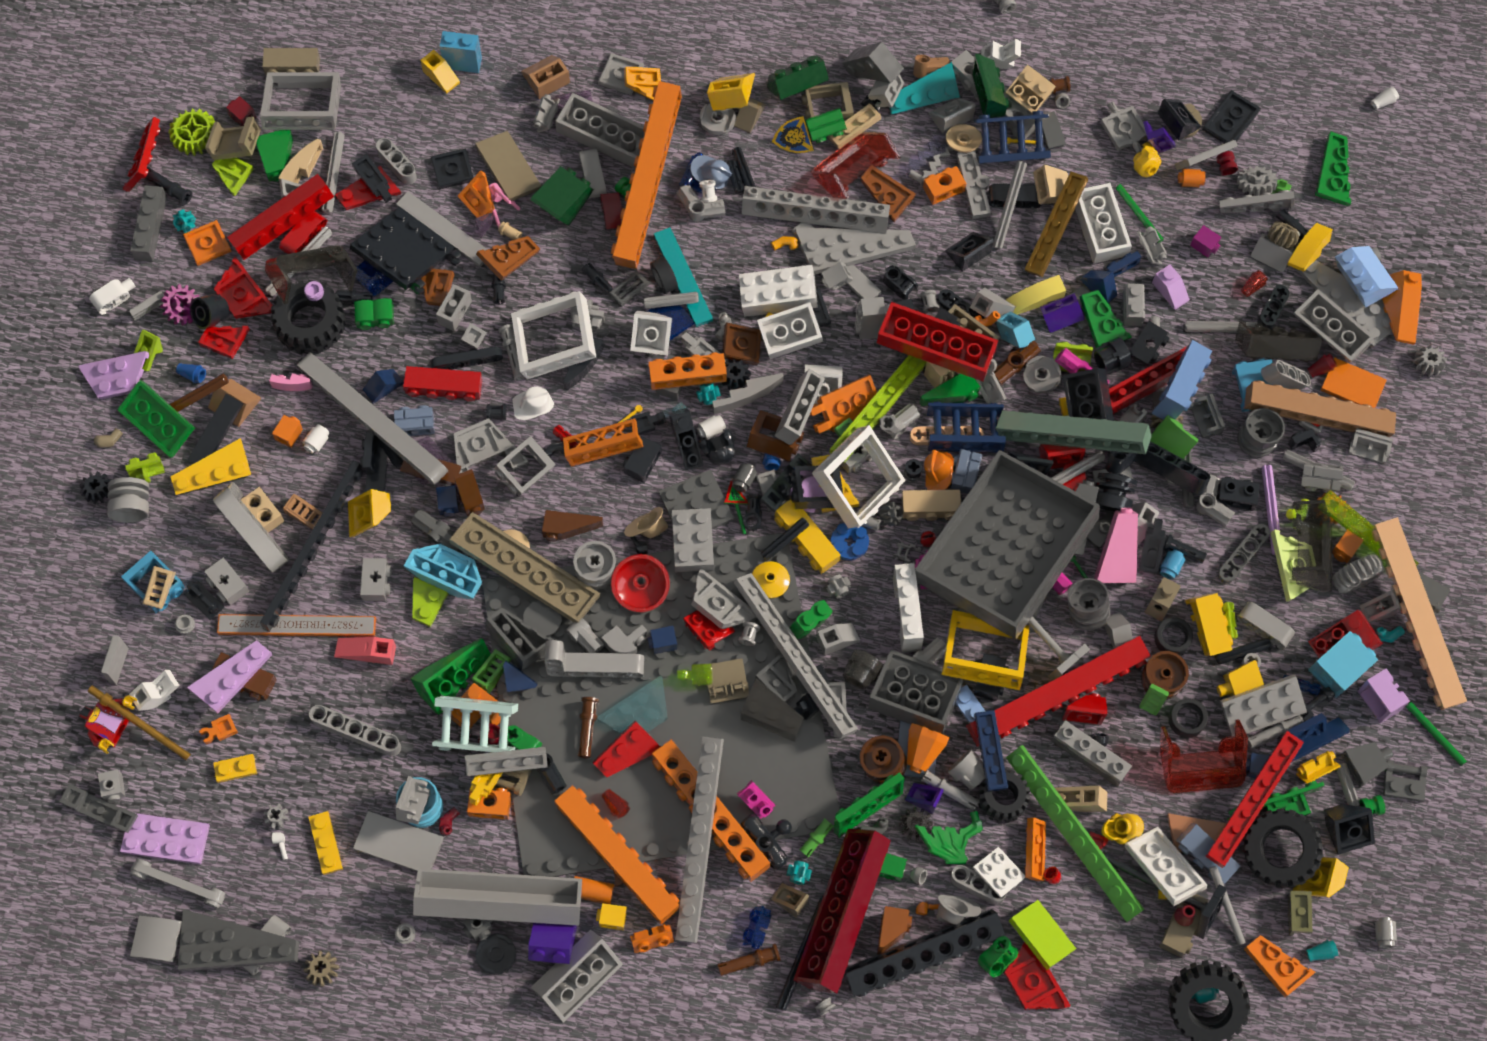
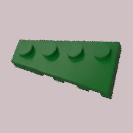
[1315,131,1351,206]

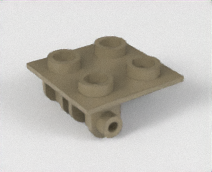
[704,659,750,704]

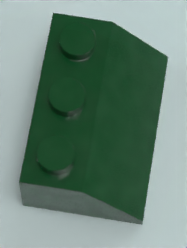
[971,54,1009,118]
[767,55,829,100]

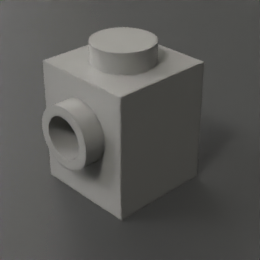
[98,769,125,803]

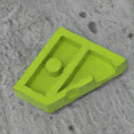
[212,158,254,196]
[412,577,448,627]

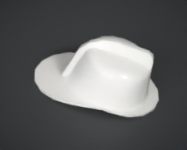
[512,386,554,420]

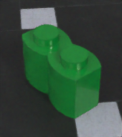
[354,298,394,330]
[789,600,833,639]

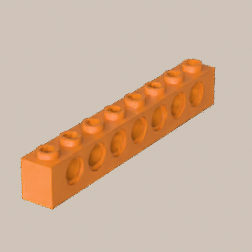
[652,739,770,882]

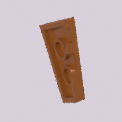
[861,165,916,223]
[476,236,540,281]

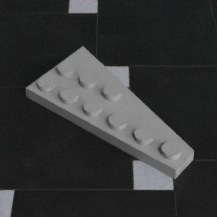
[794,227,916,275]

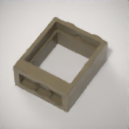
[802,82,854,122]

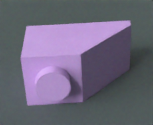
[1152,265,1190,310]

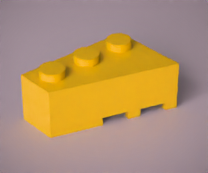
[1185,593,1233,656]

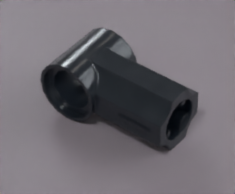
[537,753,567,795]

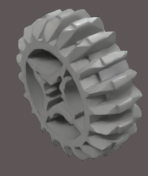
[1332,554,1385,594]

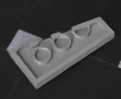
[1219,190,1295,213]

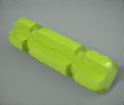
[1223,602,1238,640]

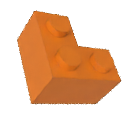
[451,683,501,729]

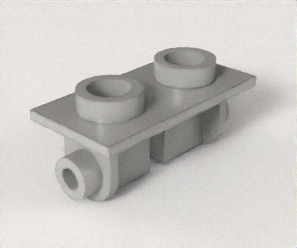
[533,94,560,133]
[1137,227,1167,265]

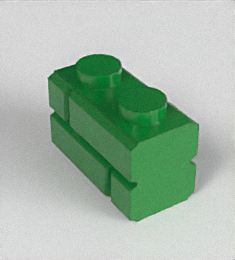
[805,108,847,143]

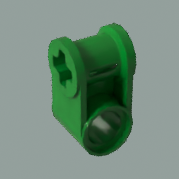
[507,725,543,750]
[978,936,1018,977]

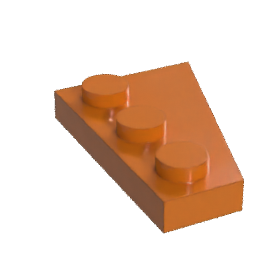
[1244,935,1316,997]

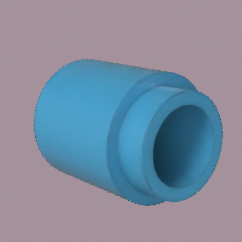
[1160,550,1185,580]

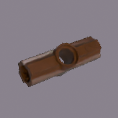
[994,341,1041,386]

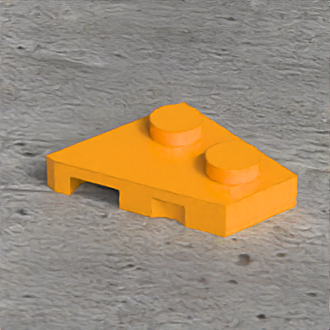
[624,66,661,101]

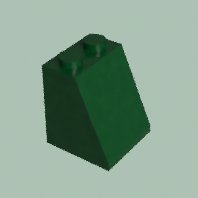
[530,166,594,225]

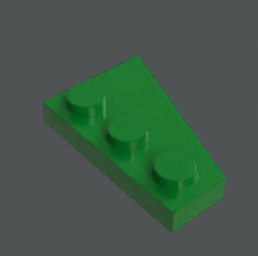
[1079,290,1132,348]

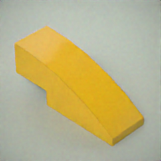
[1287,223,1333,272]

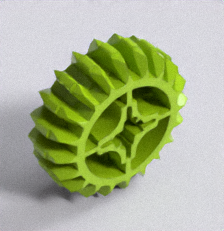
[168,108,215,156]

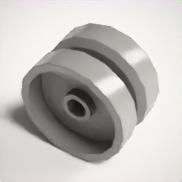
[573,541,617,590]

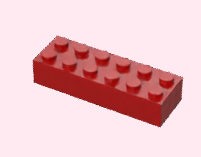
[877,302,998,382]

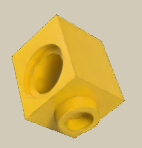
[596,903,627,931]

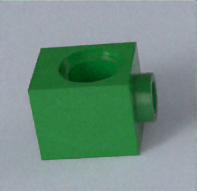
[879,854,907,882]

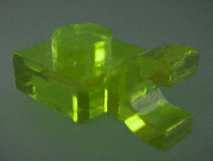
[677,664,713,685]

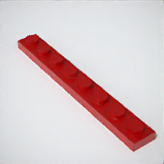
[1206,731,1304,868]

